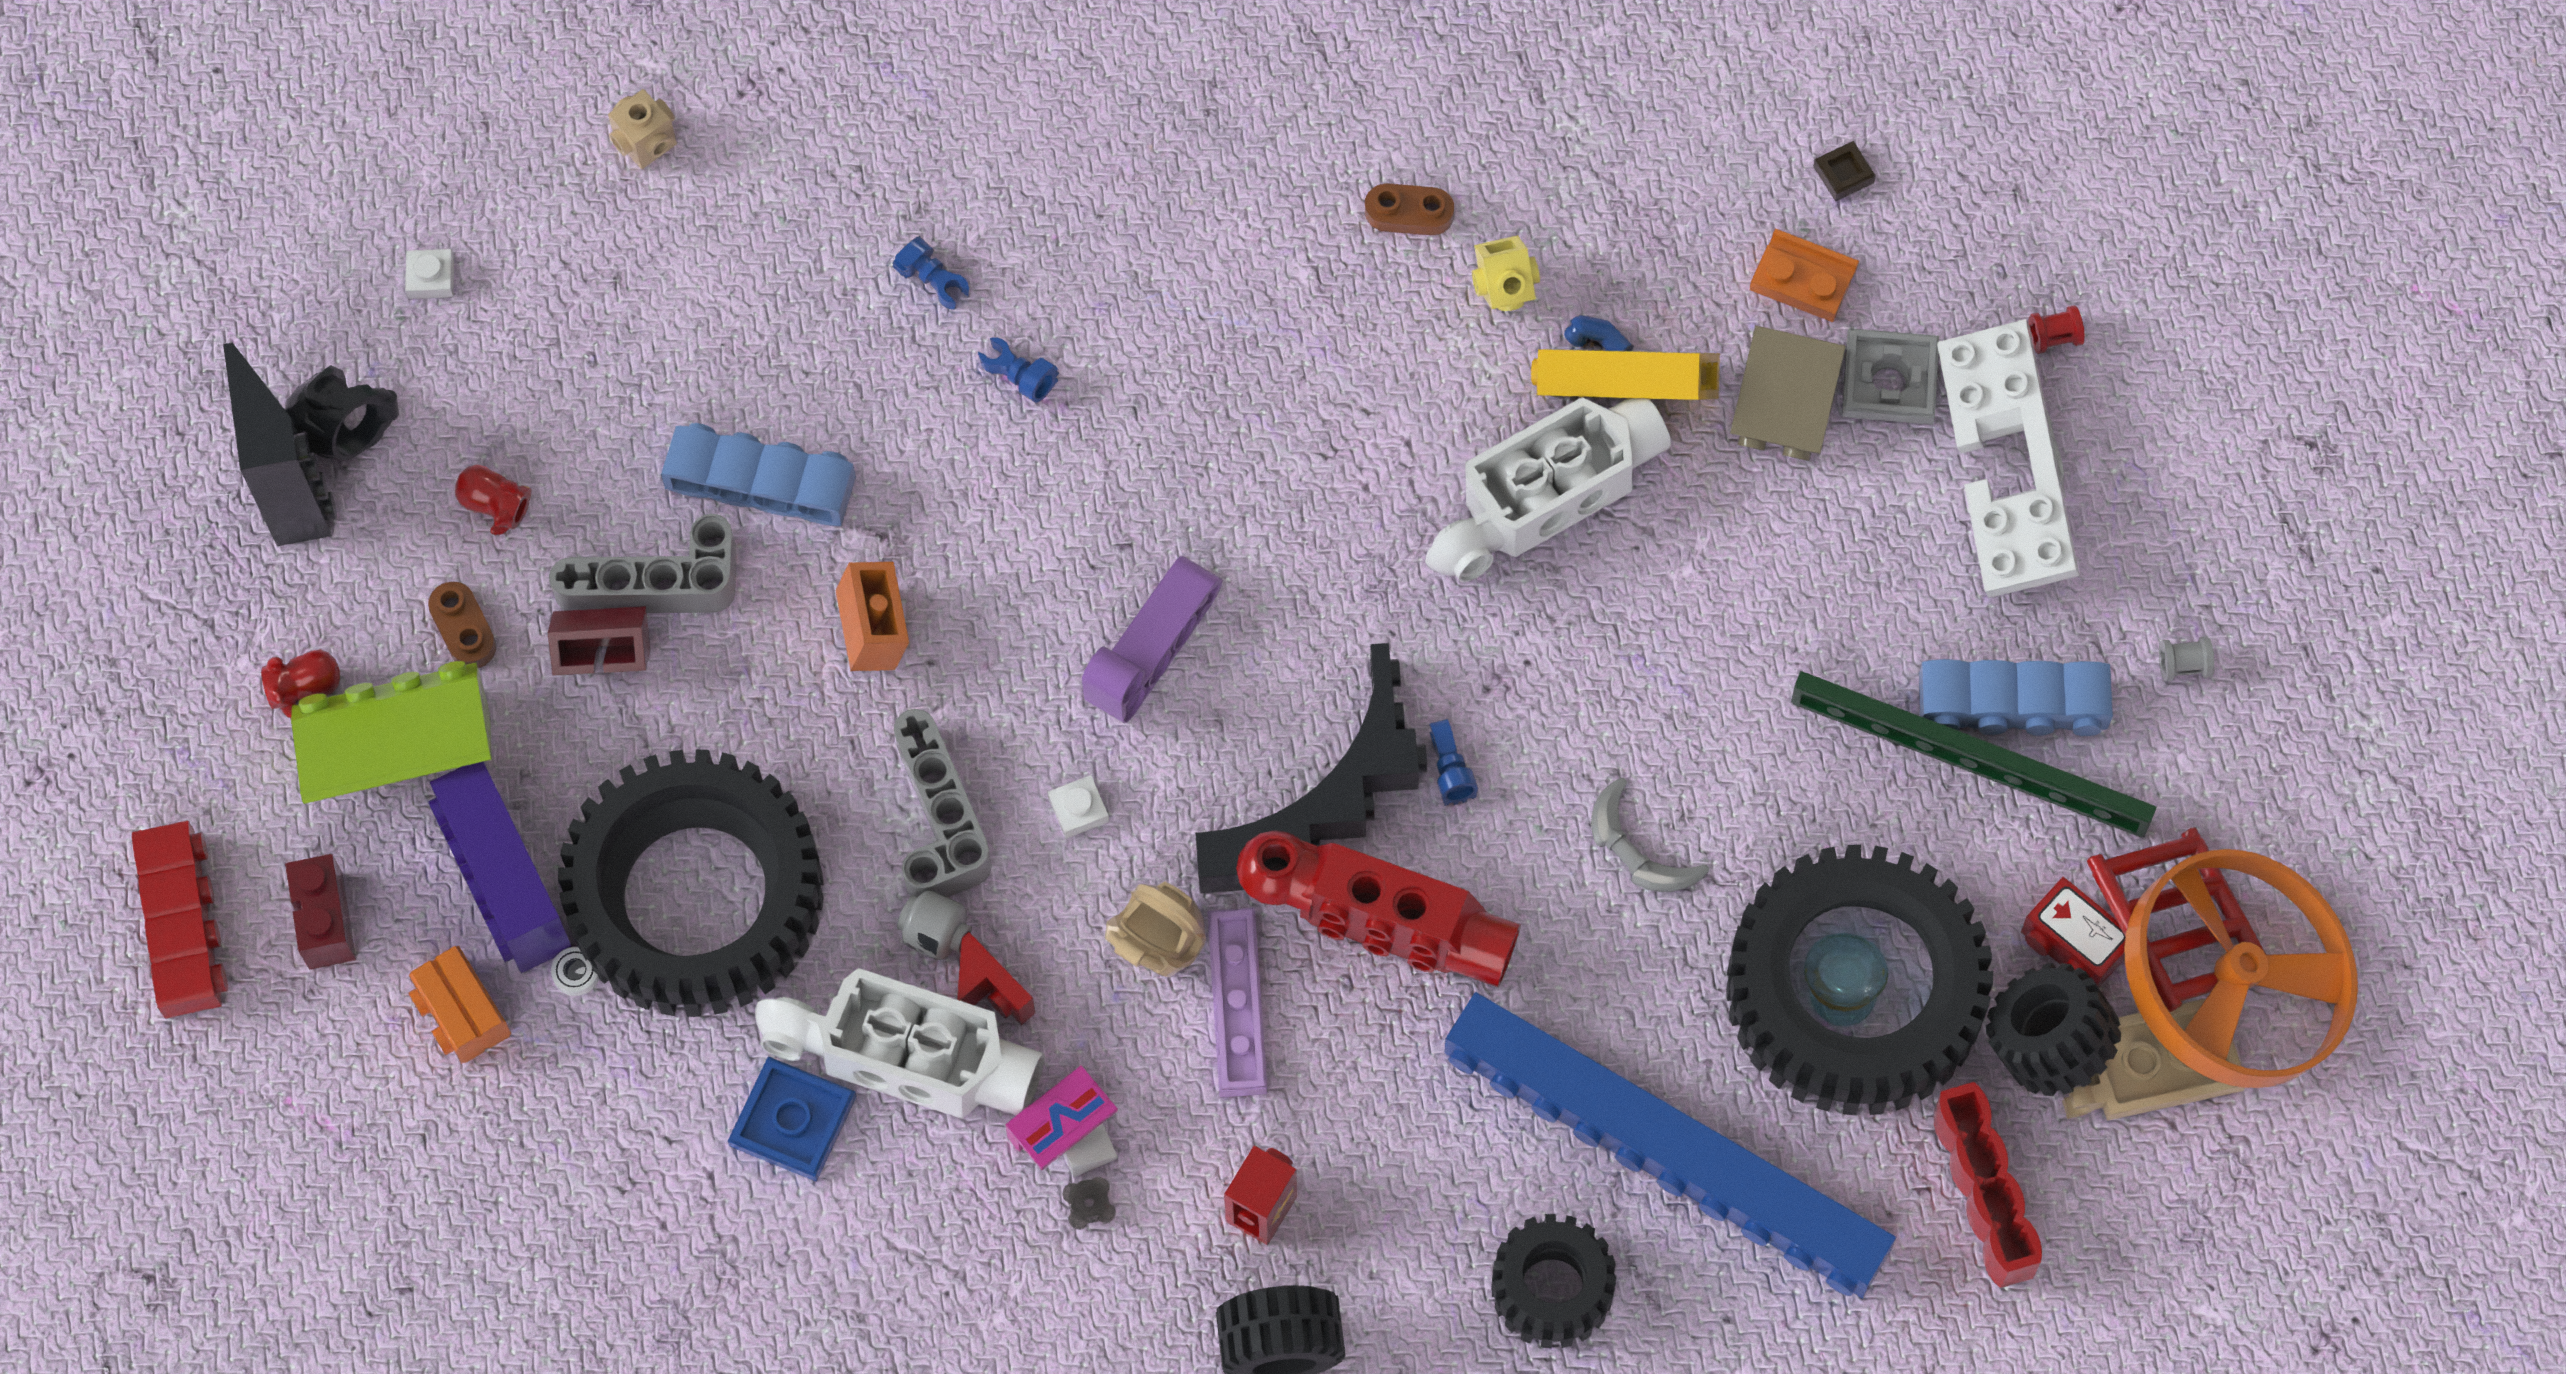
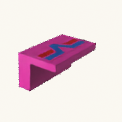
[1005,1065,1118,1170]

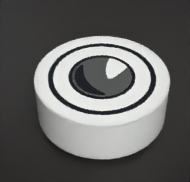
[551,947,599,996]

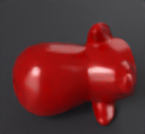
[455,464,532,536]
[261,649,341,719]

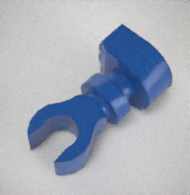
[892,236,969,310]
[978,337,1059,403]
[1429,719,1478,806]

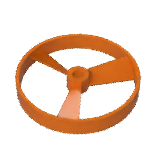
[2125,849,2358,1088]

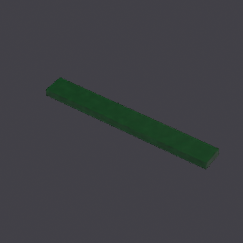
[1791,671,2157,838]

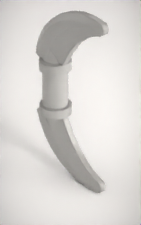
[1591,778,1709,892]

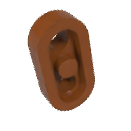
[1365,183,1454,235]
[428,582,496,668]

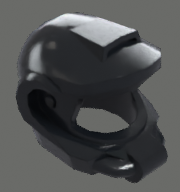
[284,365,399,460]

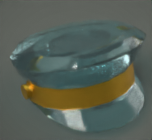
[1804,933,1888,1026]

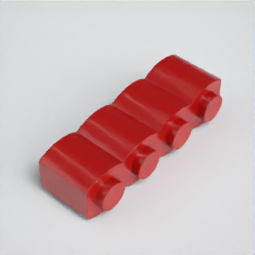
[132,821,228,1019]
[1933,1082,2042,1288]

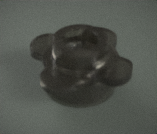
[1062,1177,1116,1230]

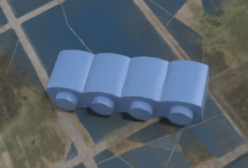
[661,423,856,526]
[1919,659,2113,736]

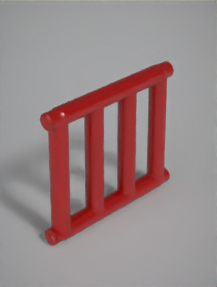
[2087,827,2267,1012]

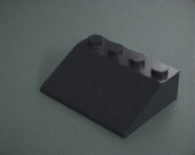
[223,342,337,546]

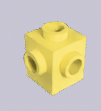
[1472,235,1540,311]

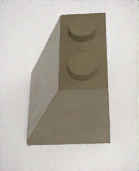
[1730,325,1846,461]

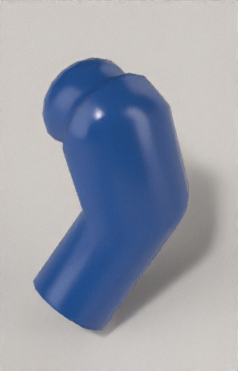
[1564,315,1634,351]

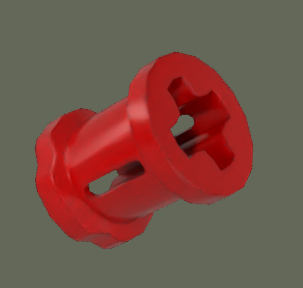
[2028,305,2085,354]

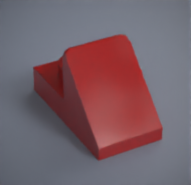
[957,932,1035,1026]

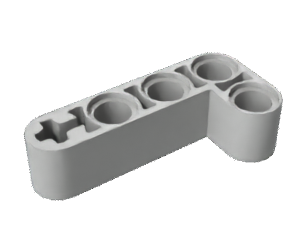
[549,514,737,613]
[894,709,992,897]

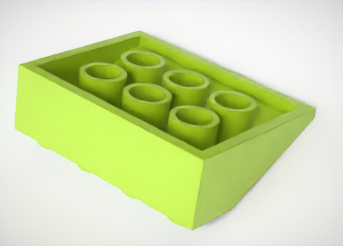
[291,661,492,804]

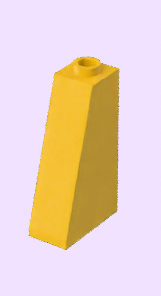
[1531,349,1720,400]

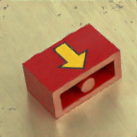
[1224,1145,1297,1245]

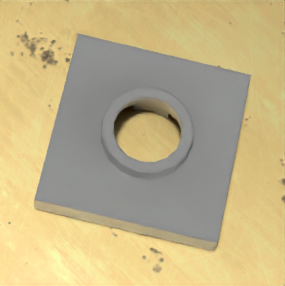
[1842,328,1939,425]

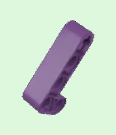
[1082,556,1223,724]

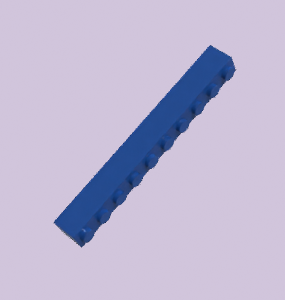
[1444,992,1896,1299]

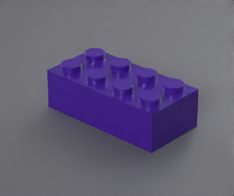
[428,762,572,974]

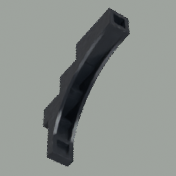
[1195,643,1427,893]

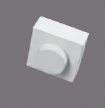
[405,249,454,299]
[1047,775,1109,839]

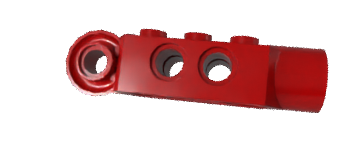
[1236,830,1521,988]

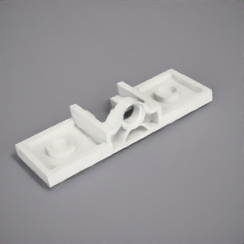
[1937,319,2080,598]

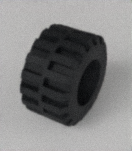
[1986,963,2121,1096]
[1491,1214,1617,1349]
[1216,1285,1346,1374]

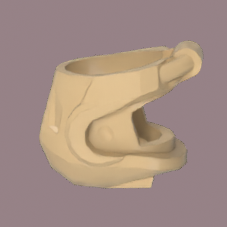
[1105,881,1206,977]

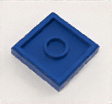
[727,1056,857,1182]

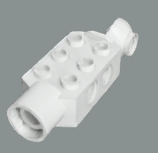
[1425,397,1671,582]
[755,968,1045,1119]

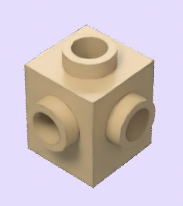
[608,89,677,170]

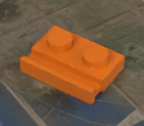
[1749,228,1859,322]

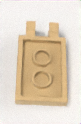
[2062,999,2245,1121]

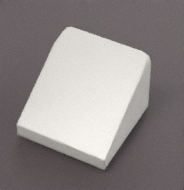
[1063,1123,1118,1178]

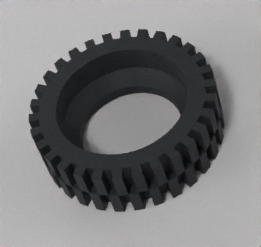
[558,749,824,1017]
[1726,844,1994,1115]

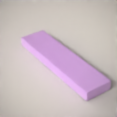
[1207,908,1268,1097]

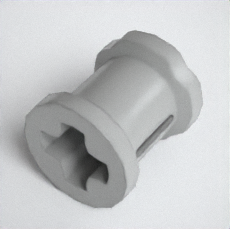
[2159,636,2214,681]

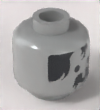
[897,890,972,960]

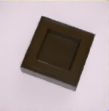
[1813,141,1876,202]

